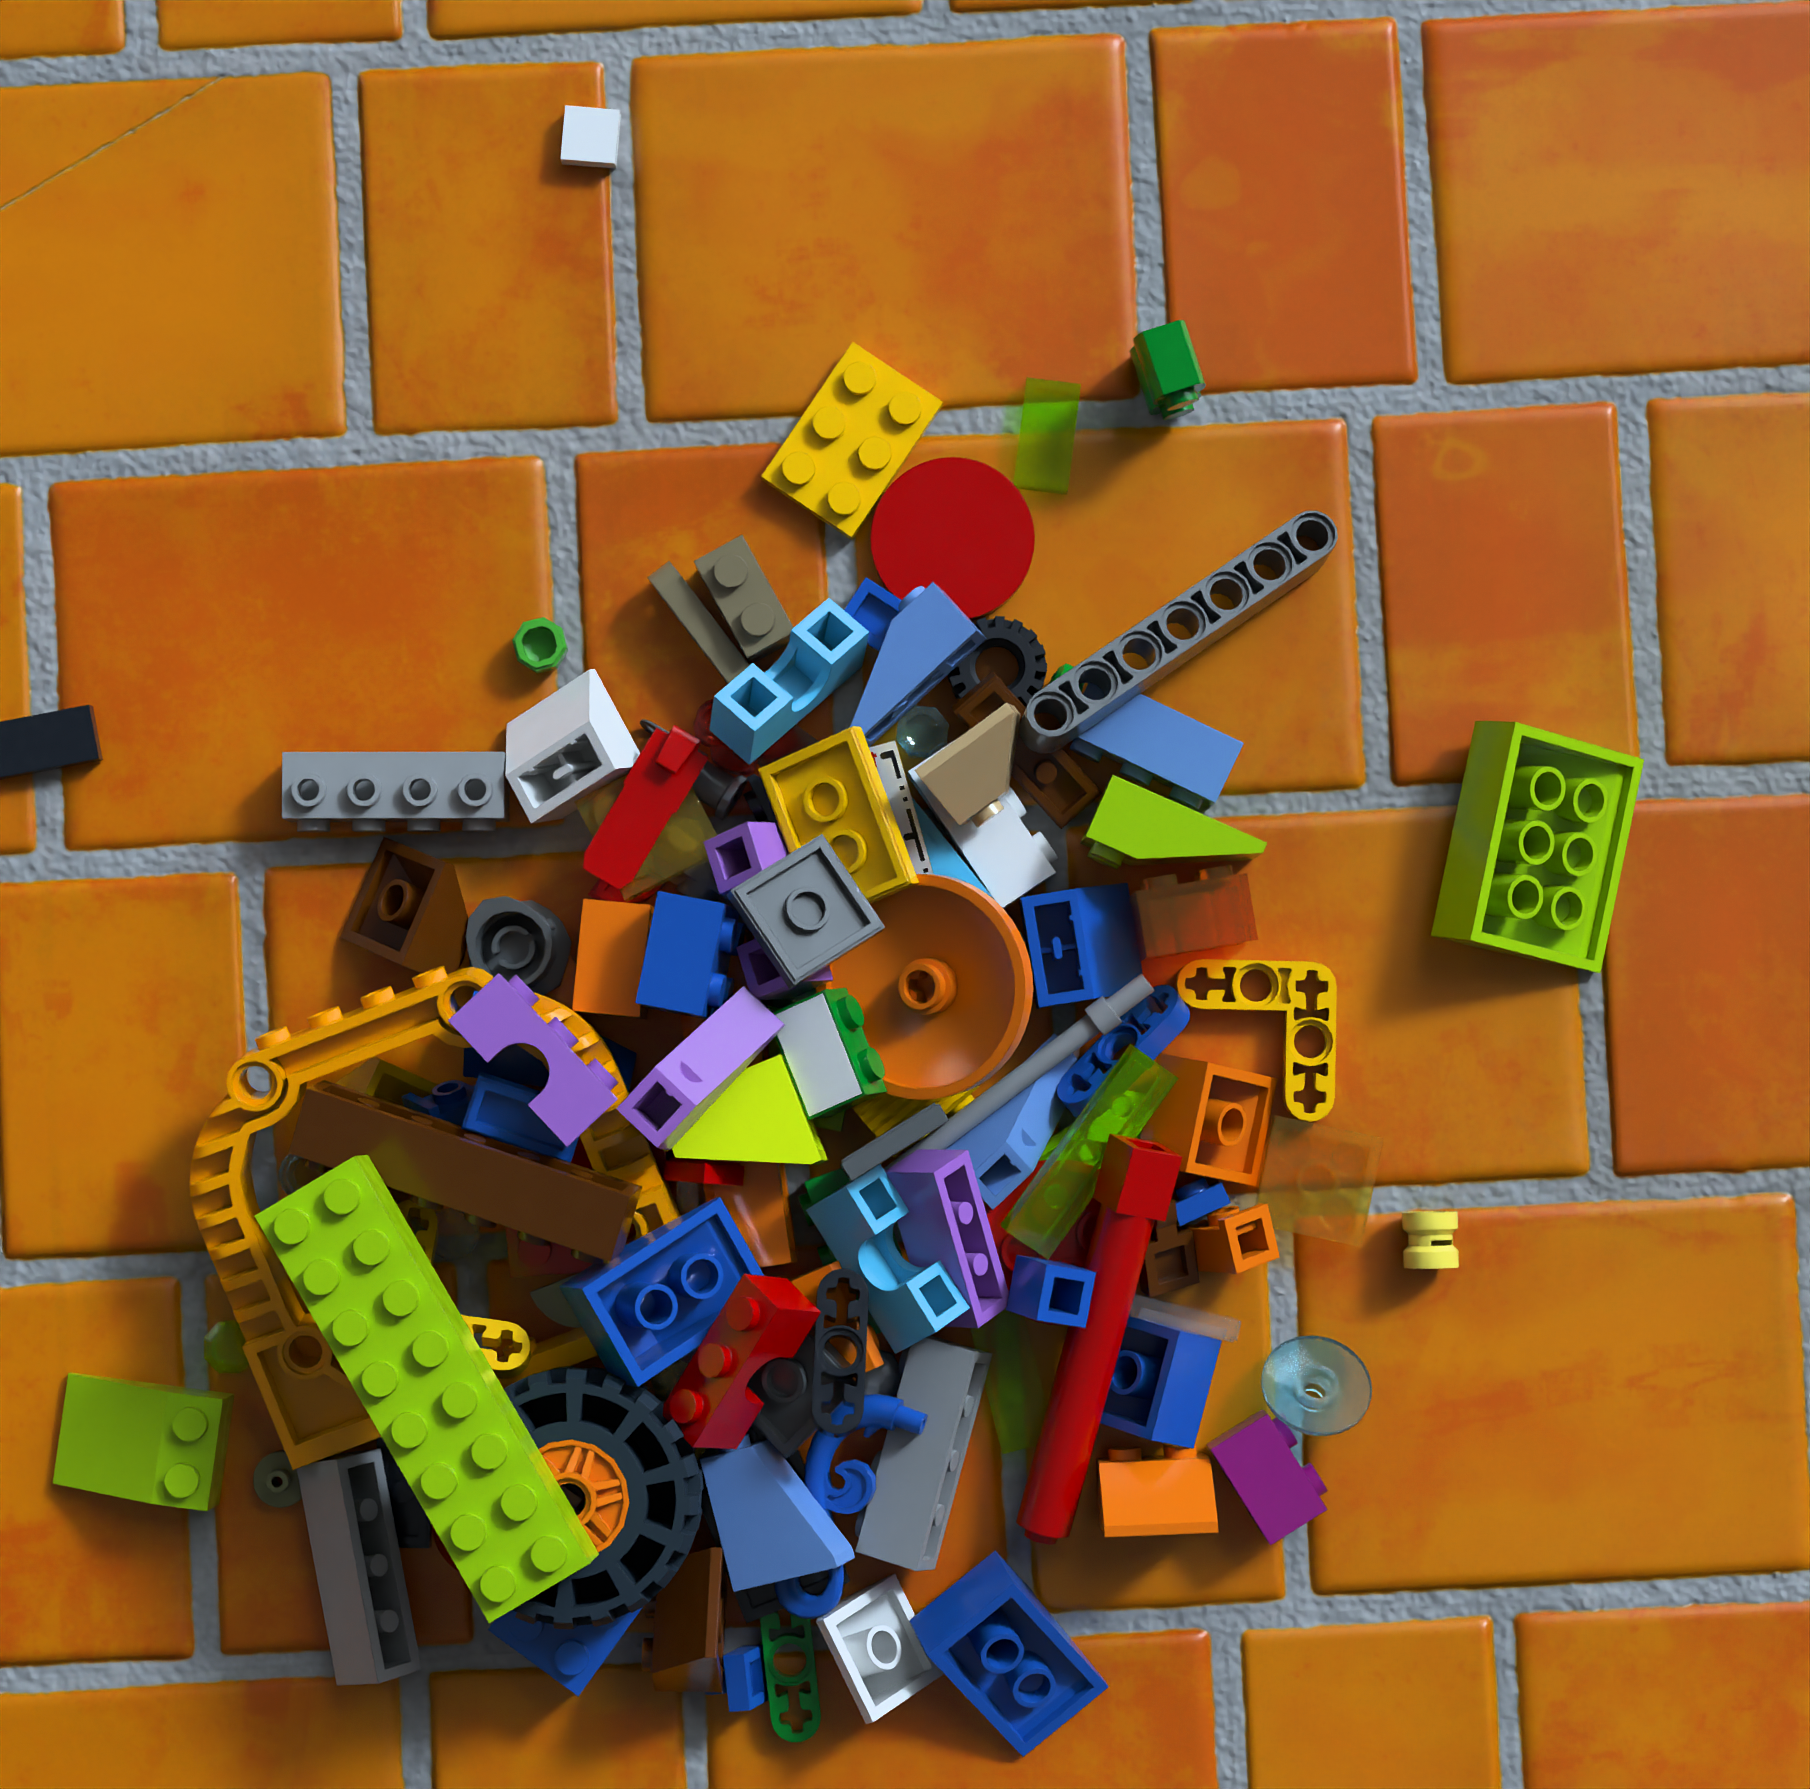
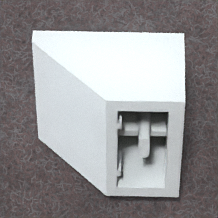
[505,669,640,824]

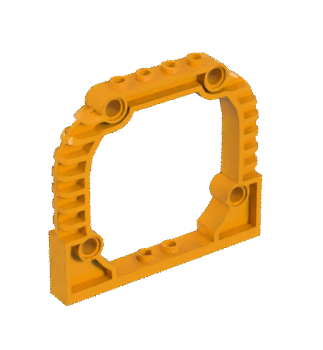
[190,966,681,1470]

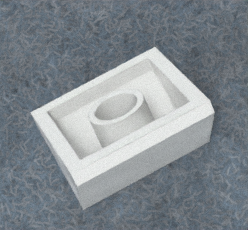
[816,1574,944,1724]

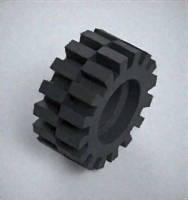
[948,616,1047,707]

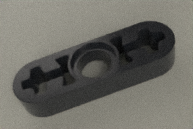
[811,1269,869,1438]

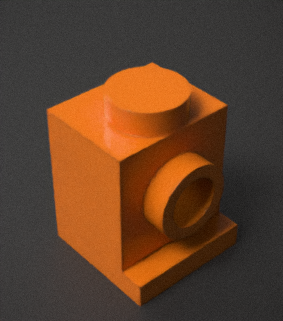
[1188,1203,1280,1274]

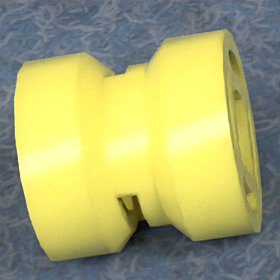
[1402,1211,1459,1269]

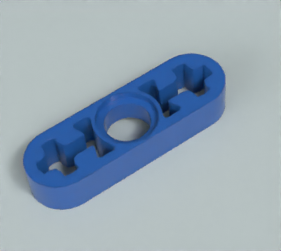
[1057,985,1190,1119]

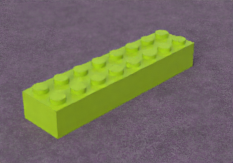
[254,1155,599,1623]

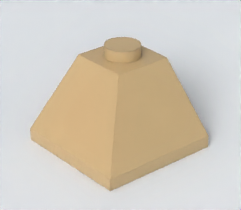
[914,703,1021,828]

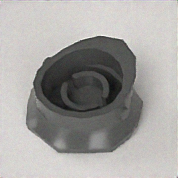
[466,896,572,996]

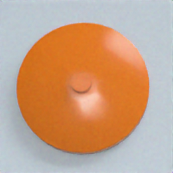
[816,874,1033,1100]

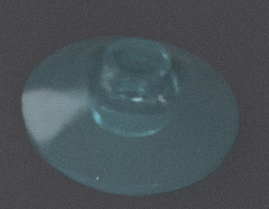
[1261,1336,1372,1436]

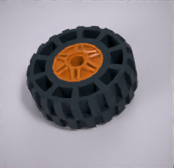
[504,1366,703,1629]

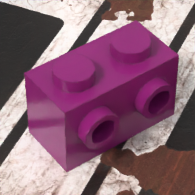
[1206,1409,1328,1545]

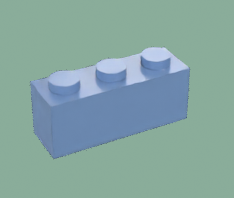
[1069,683,1244,810]

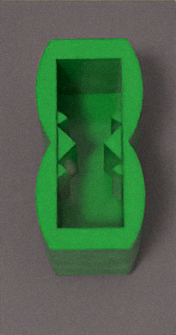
[1129,320,1206,420]

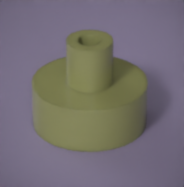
[253,1450,302,1508]

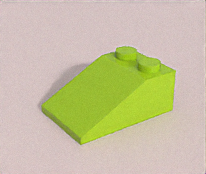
[1080,775,1267,870]
[53,1372,235,1511]

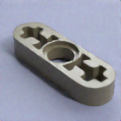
[647,561,750,684]

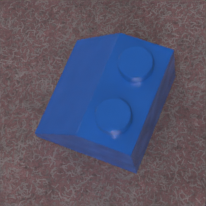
[1100,1314,1222,1449]

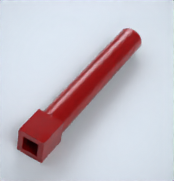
[1016,1133,1183,1545]

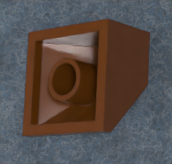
[340,837,468,974]

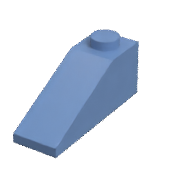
[850,582,987,747]

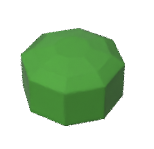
[512,617,569,674]

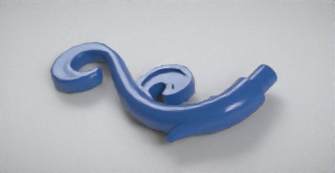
[775,1394,928,1619]

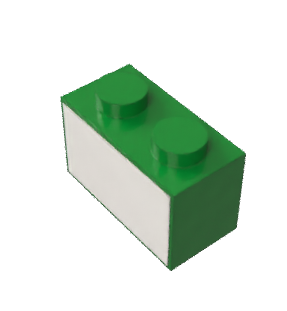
[773,988,887,1120]

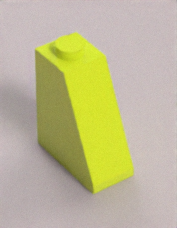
[663,1055,828,1165]

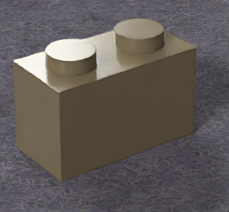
[694,535,794,665]

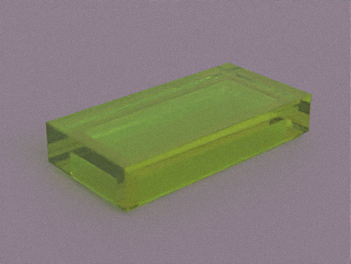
[1013,377,1081,495]

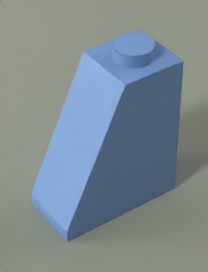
[700,1434,855,1592]

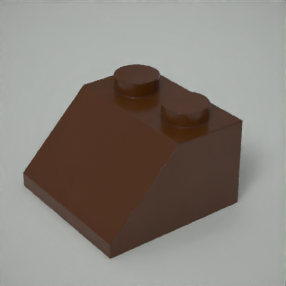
[642,1547,728,1693]

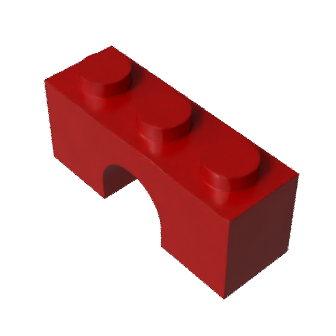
[663,1274,821,1449]

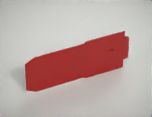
[583,724,709,890]

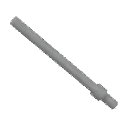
[883,973,1155,1171]

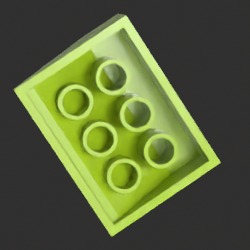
[1431,721,1644,973]

